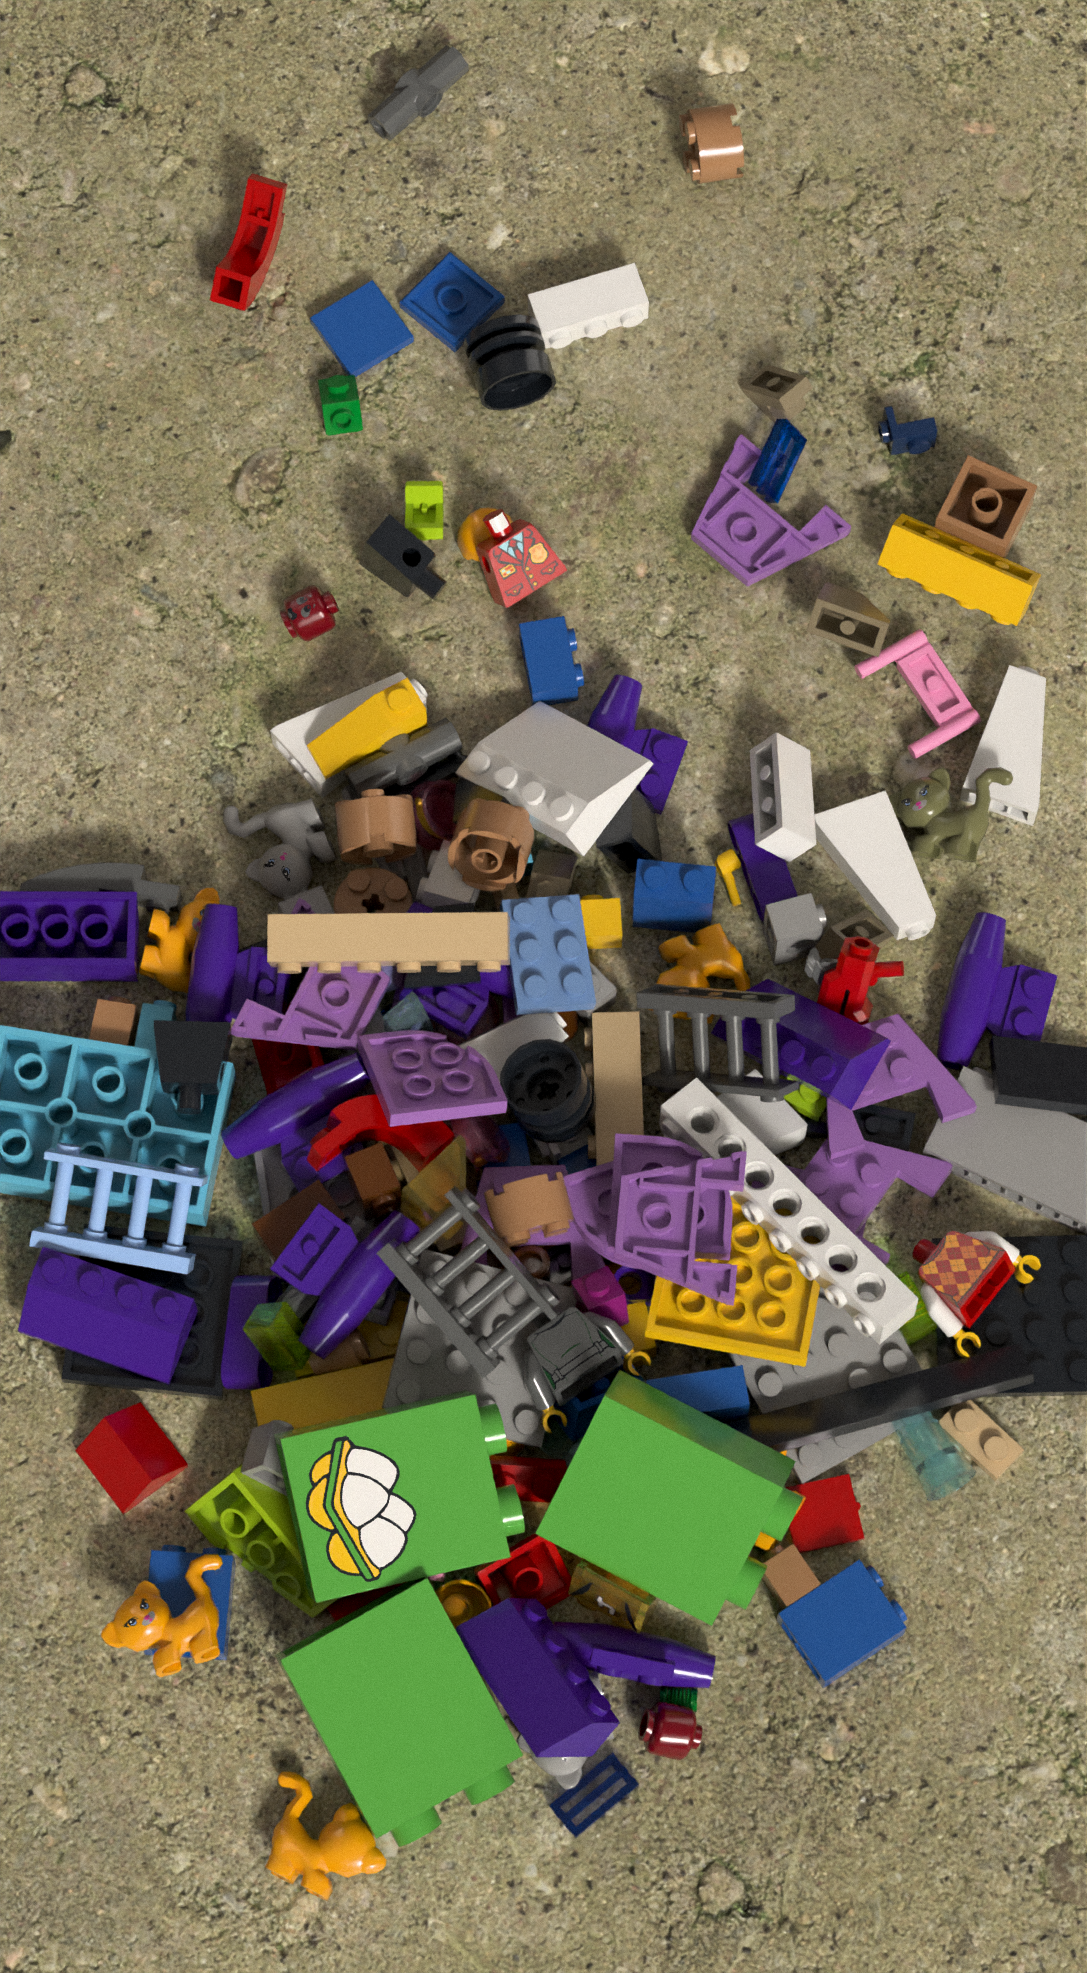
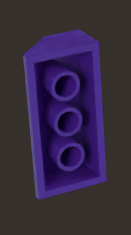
[0,891,140,982]
[711,979,891,1110]
[18,1247,198,1384]
[455,1598,620,1758]

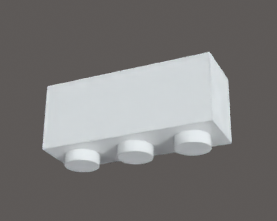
[528,263,649,349]
[750,732,817,862]

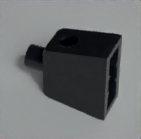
[359,514,447,600]
[596,788,663,874]
[154,1020,233,1115]

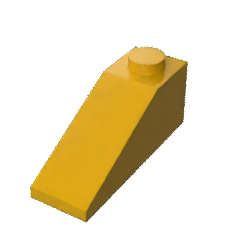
[307,677,428,780]

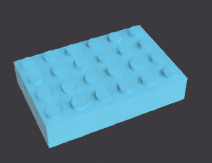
[0,1025,236,1227]

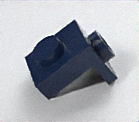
[878,406,938,455]

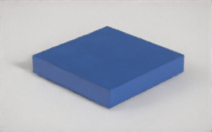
[399,252,505,352]
[310,280,414,377]

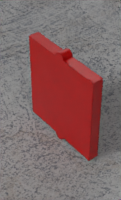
[785,1474,865,1554]

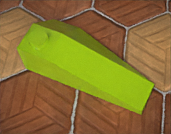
[184,1463,338,1618]

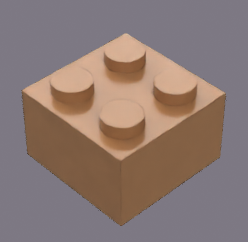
[934,455,1037,559]

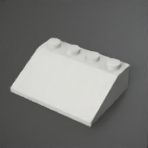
[455,701,653,856]

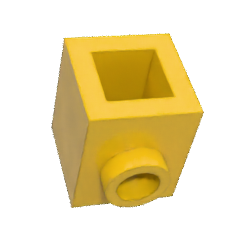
[580,894,622,949]

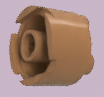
[679,103,744,184]
[334,789,417,865]
[448,798,534,891]
[334,868,412,914]
[484,1172,575,1248]

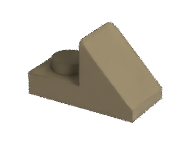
[740,365,813,427]

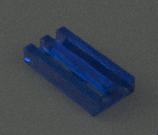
[748,419,807,503]
[549,1752,639,1839]

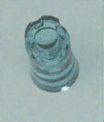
[894,1411,976,1501]

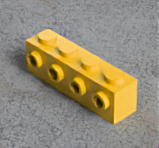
[877,513,1041,626]

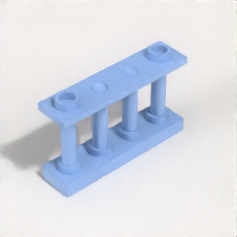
[29,1143,209,1274]

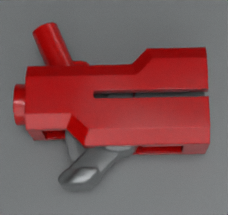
[804,936,904,1025]

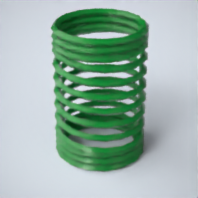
[660,1687,698,1713]

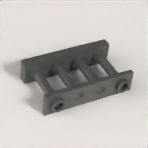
[636,984,799,1103]
[376,1186,562,1378]

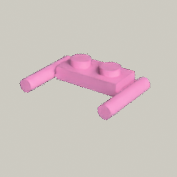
[854,629,981,759]

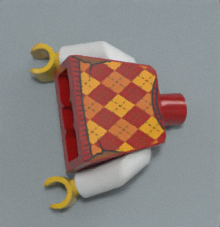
[912,1231,1041,1358]

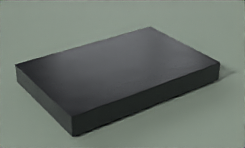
[989,1035,1087,1115]

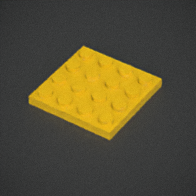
[645,1196,821,1367]

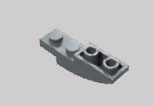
[20,863,182,914]

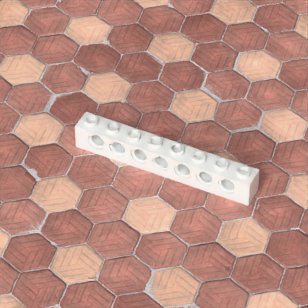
[659,1077,918,1345]

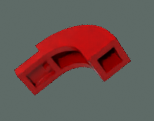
[210,173,288,311]
[307,1094,455,1172]

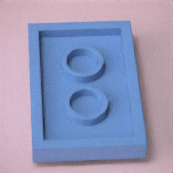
[500,894,596,1015]

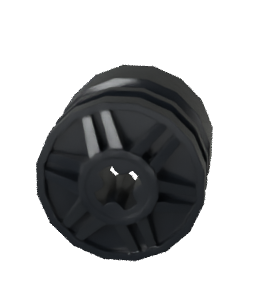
[463,314,556,411]
[500,1039,596,1143]

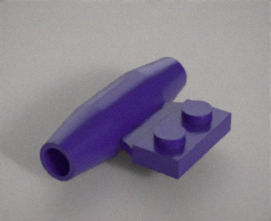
[587,675,688,815]
[399,901,513,1040]
[185,904,291,1025]
[937,912,1058,1070]
[221,1052,371,1192]
[270,1203,420,1360]
[554,1621,716,1688]

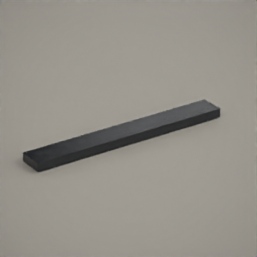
[725,1344,1034,1452]

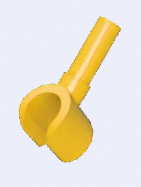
[715,849,741,906]

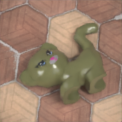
[888,767,1013,862]

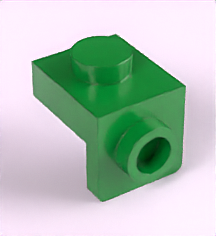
[318,375,363,436]

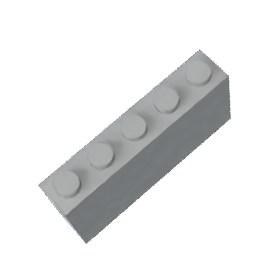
[922,1066,1087,1235]

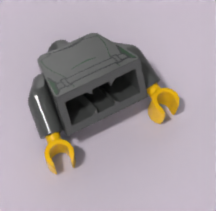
[524,1307,651,1433]

